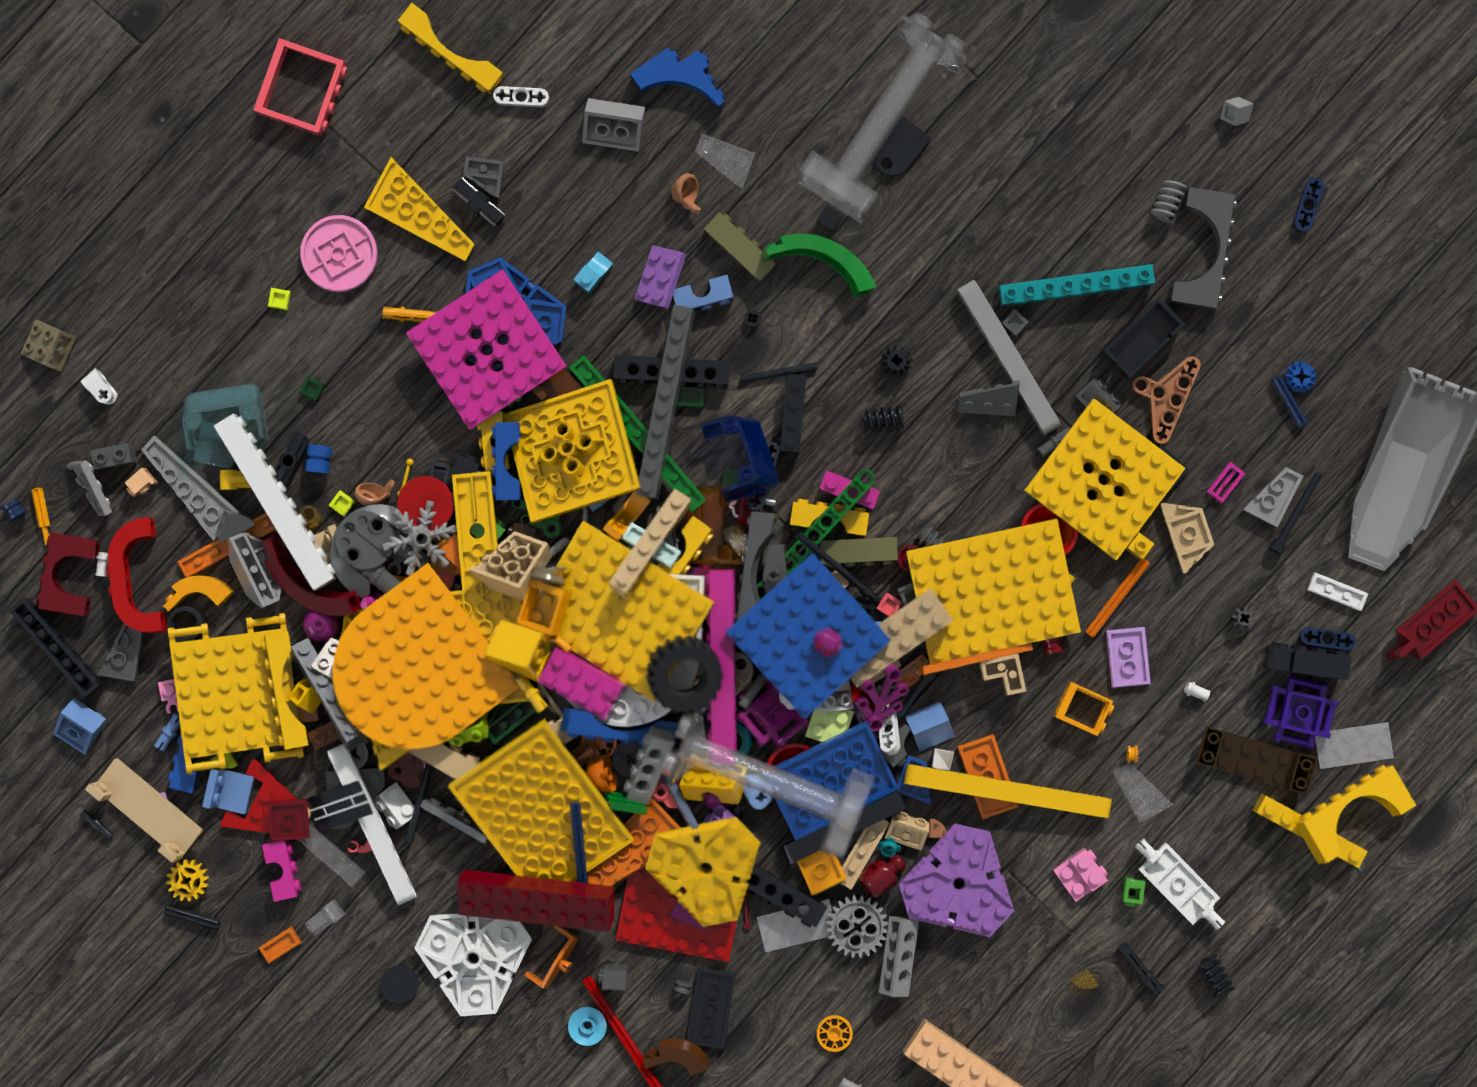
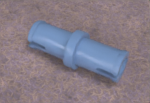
[154,712,180,751]

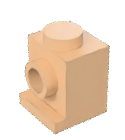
[125,468,159,497]

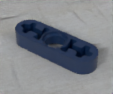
[1293,178,1324,232]
[1299,627,1356,650]

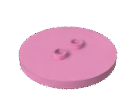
[300,215,378,292]

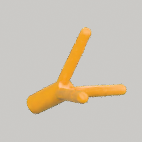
[546,618,572,654]

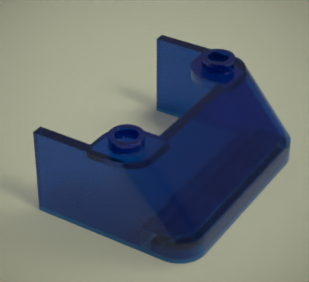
[700,415,778,503]

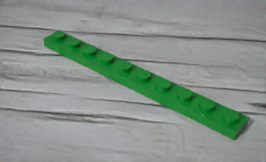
[569,355,707,513]

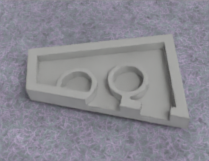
[1242,467,1303,527]

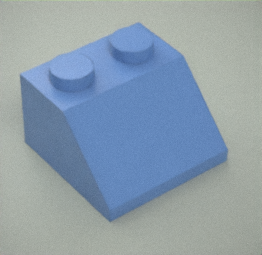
[53,698,106,755]

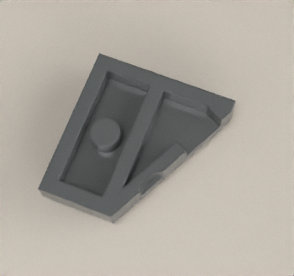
[463,156,504,199]

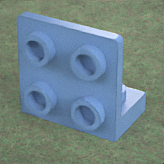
[202,768,254,814]

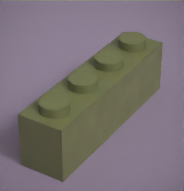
[704,212,776,283]
[819,537,898,568]

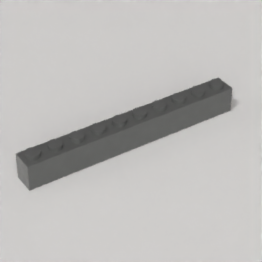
[636,305,695,500]

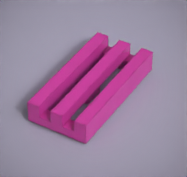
[1206,462,1246,504]

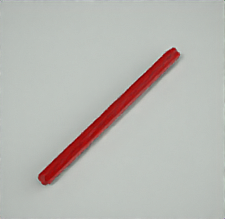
[582,976,662,1087]

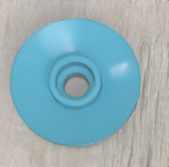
[568,1007,607,1046]

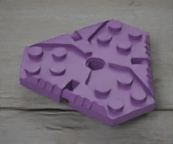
[898,823,1014,937]

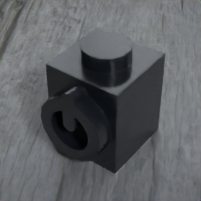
[451,453,483,482]

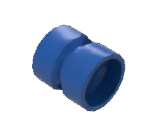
[304,444,333,474]

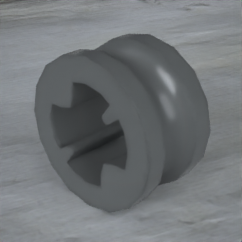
[673,980,692,994]

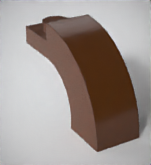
[643,1038,709,1076]

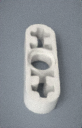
[493,86,549,107]
[879,704,900,755]

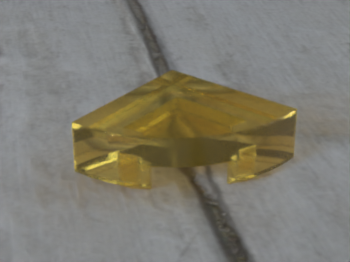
[1072,969,1099,989]

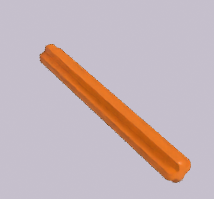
[1085,558,1150,638]

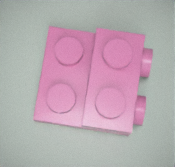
[1053,848,1108,902]

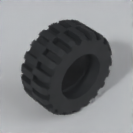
[646,635,723,714]

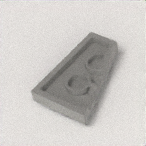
[66,460,112,516]

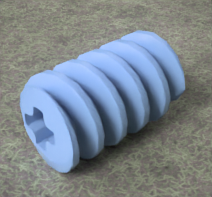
[742,775,772,809]

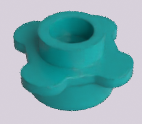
[878,837,901,857]

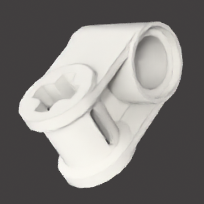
[81,368,118,405]

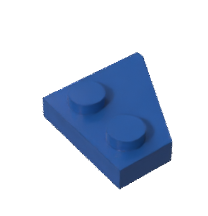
[897,755,931,804]

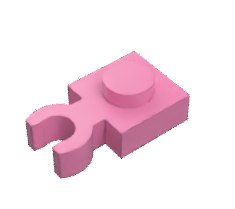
[158,679,178,714]

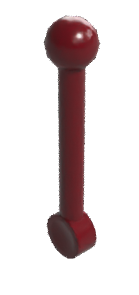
[744,890,751,929]

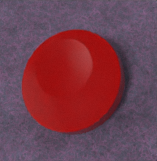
[397,476,454,531]

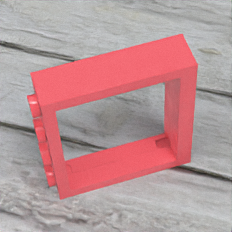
[253,38,348,136]

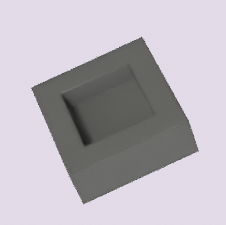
[1001,309,1029,336]

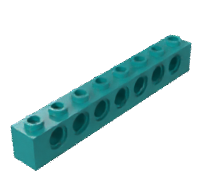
[998,264,1155,307]

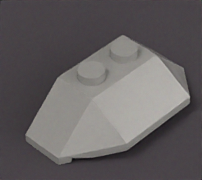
[228,531,282,608]

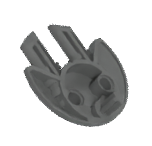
[330,504,428,598]

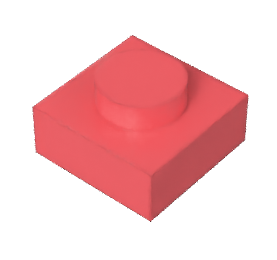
[876,592,903,616]

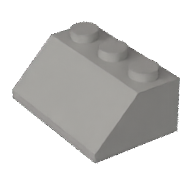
[582,98,645,151]

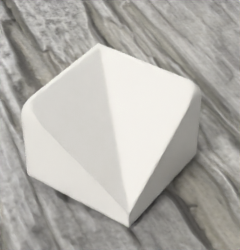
[931,748,954,770]

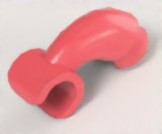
[348,840,372,853]

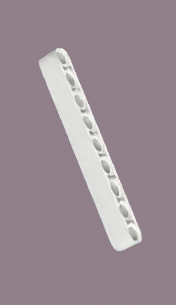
[327,744,417,905]

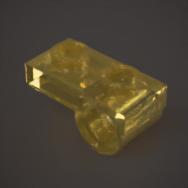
[300,505,323,529]
[722,523,747,565]

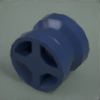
[2,499,27,522]

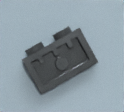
[1076,377,1121,413]

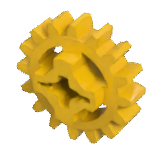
[166,859,210,902]

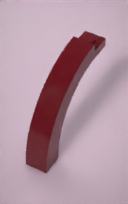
[262,533,362,616]

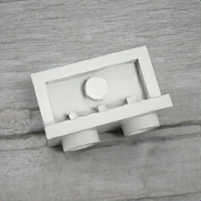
[374,783,414,830]

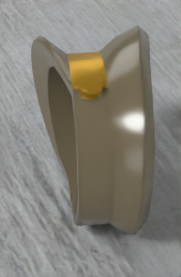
[531,567,567,587]

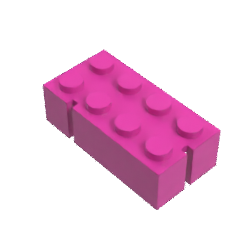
[538,647,627,720]

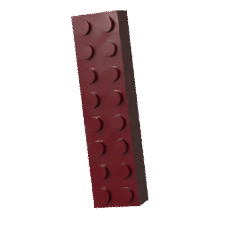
[457,870,615,932]

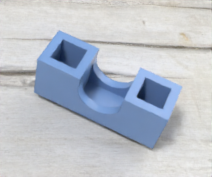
[673,275,733,311]

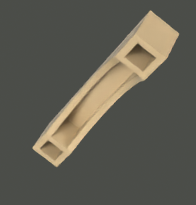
[609,489,691,599]

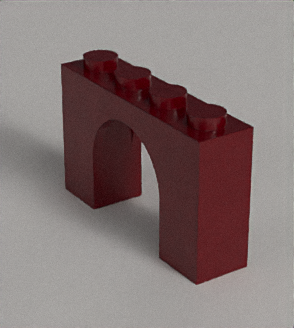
[37,533,101,616]

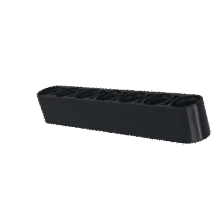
[779,790,907,865]

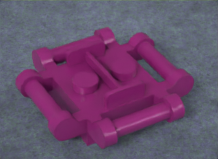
[735,679,809,749]

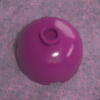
[303,610,342,644]

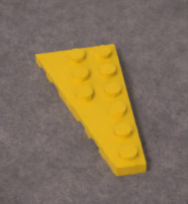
[364,157,475,262]

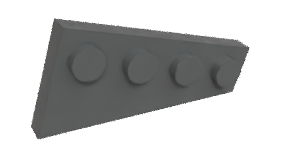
[420,797,490,844]

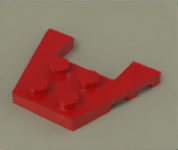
[220,758,298,833]

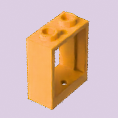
[517,579,572,638]
[1053,681,1114,736]

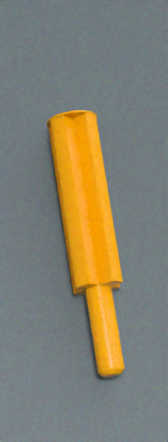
[31,488,50,546]

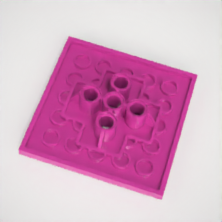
[406,269,567,430]

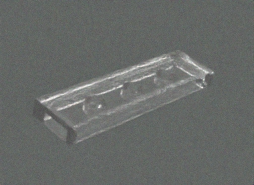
[297,823,365,887]

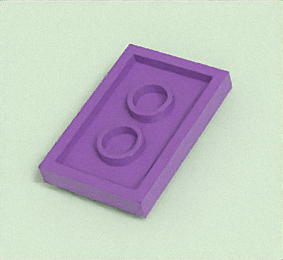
[634,245,686,309]

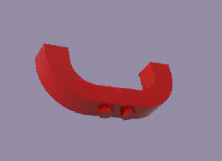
[106,517,167,634]

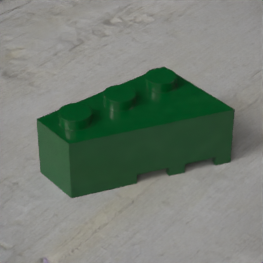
[488,701,541,746]

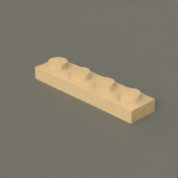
[841,819,890,890]

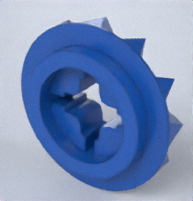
[1285,361,1317,392]

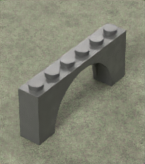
[1168,187,1237,310]

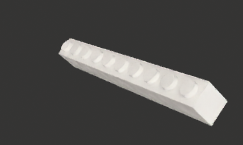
[214,414,337,591]

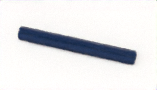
[570,801,588,883]

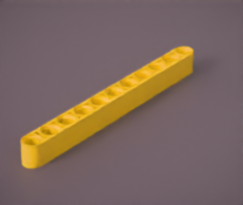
[904,764,1112,818]

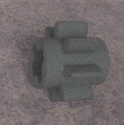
[1230,606,1256,630]

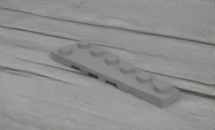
[141,436,241,541]

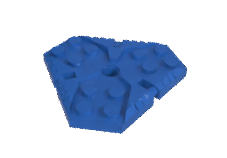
[465,257,567,371]

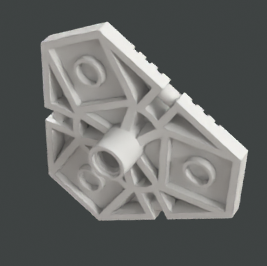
[415,913,532,1016]

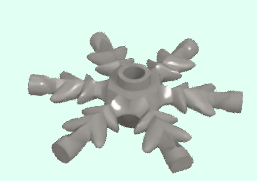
[382,500,457,575]

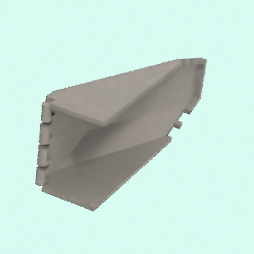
[1348,367,1477,571]

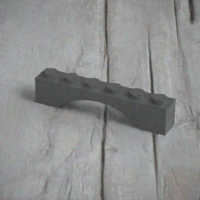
[735,511,779,623]
[291,638,364,750]

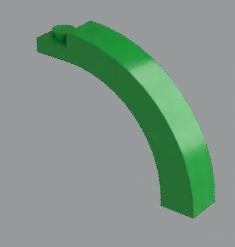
[761,234,876,298]

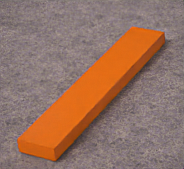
[177,513,276,578]
[918,643,1033,675]

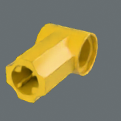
[220,470,251,490]

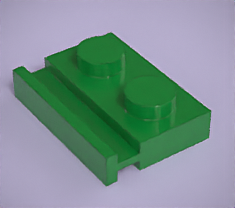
[603,792,648,815]

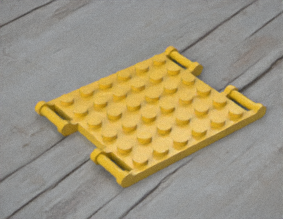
[168,613,304,774]

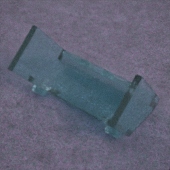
[182,384,269,452]

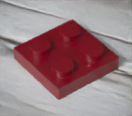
[268,799,310,841]

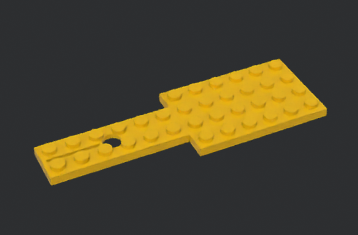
[450,471,530,704]

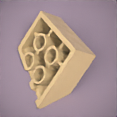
[469,531,552,601]

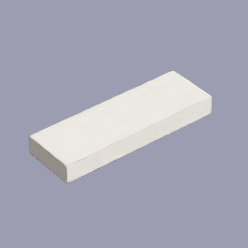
[1307,572,1368,611]

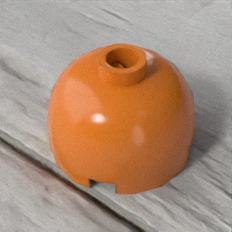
[585,755,617,794]

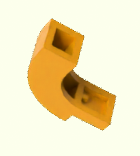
[603,490,653,541]
[163,576,235,611]

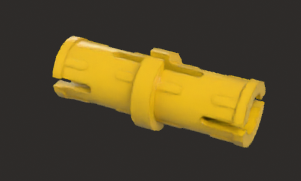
[515,676,548,714]

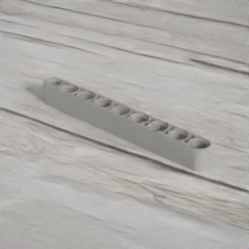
[957,280,1061,436]

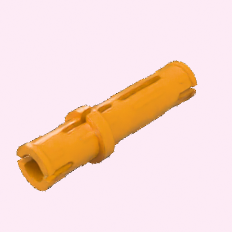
[382,307,437,322]

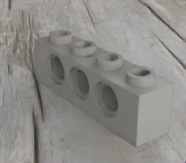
[624,727,674,805]
[879,916,919,997]

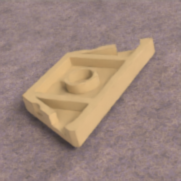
[1159,503,1214,574]

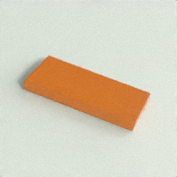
[957,734,1019,819]

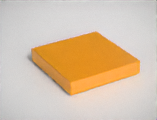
[797,845,848,896]

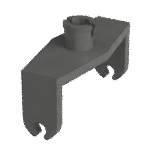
[763,544,787,595]

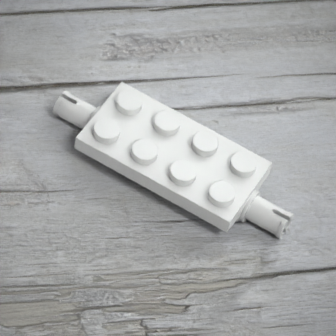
[1135,838,1225,930]

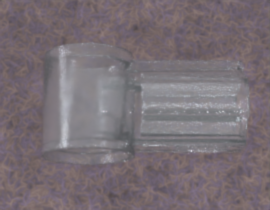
[305,899,346,936]

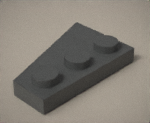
[958,380,1020,416]
[97,623,144,681]

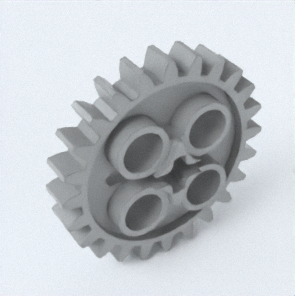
[826,895,888,958]

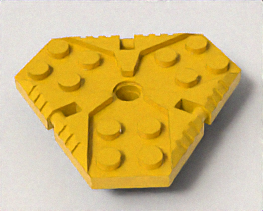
[645,817,760,927]

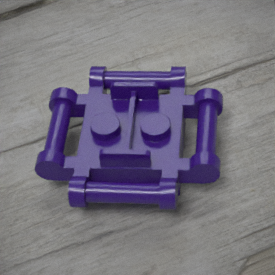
[1263,674,1339,750]

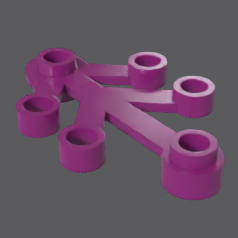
[855,665,909,731]

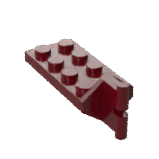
[1386,580,1477,660]

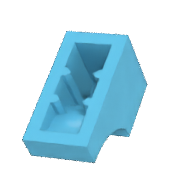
[574,252,613,294]

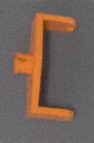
[524,926,579,989]

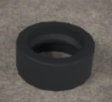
[166,606,206,642]

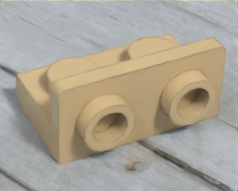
[885,811,930,850]

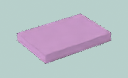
[1106,627,1151,688]

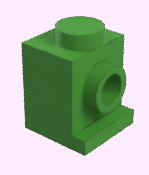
[1121,877,1146,907]

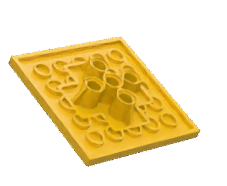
[503,379,641,523]
[1024,399,1185,560]

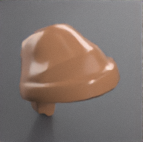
[671,173,701,214]
[355,480,395,506]

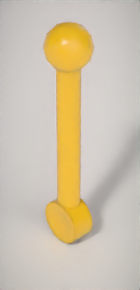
[398,459,413,495]

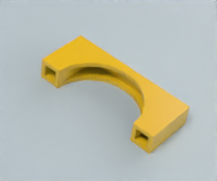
[1295,765,1416,864]

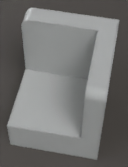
[1220,97,1253,126]

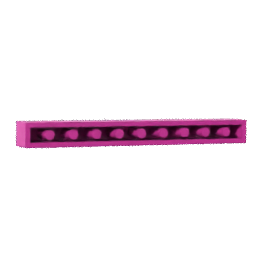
[706,569,737,765]

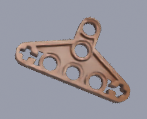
[1132,356,1201,444]

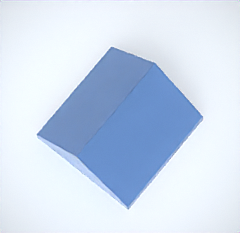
[905,701,955,751]

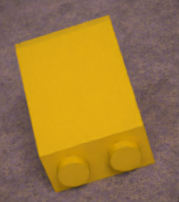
[485,620,553,682]

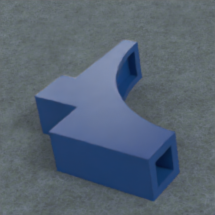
[630,48,725,109]

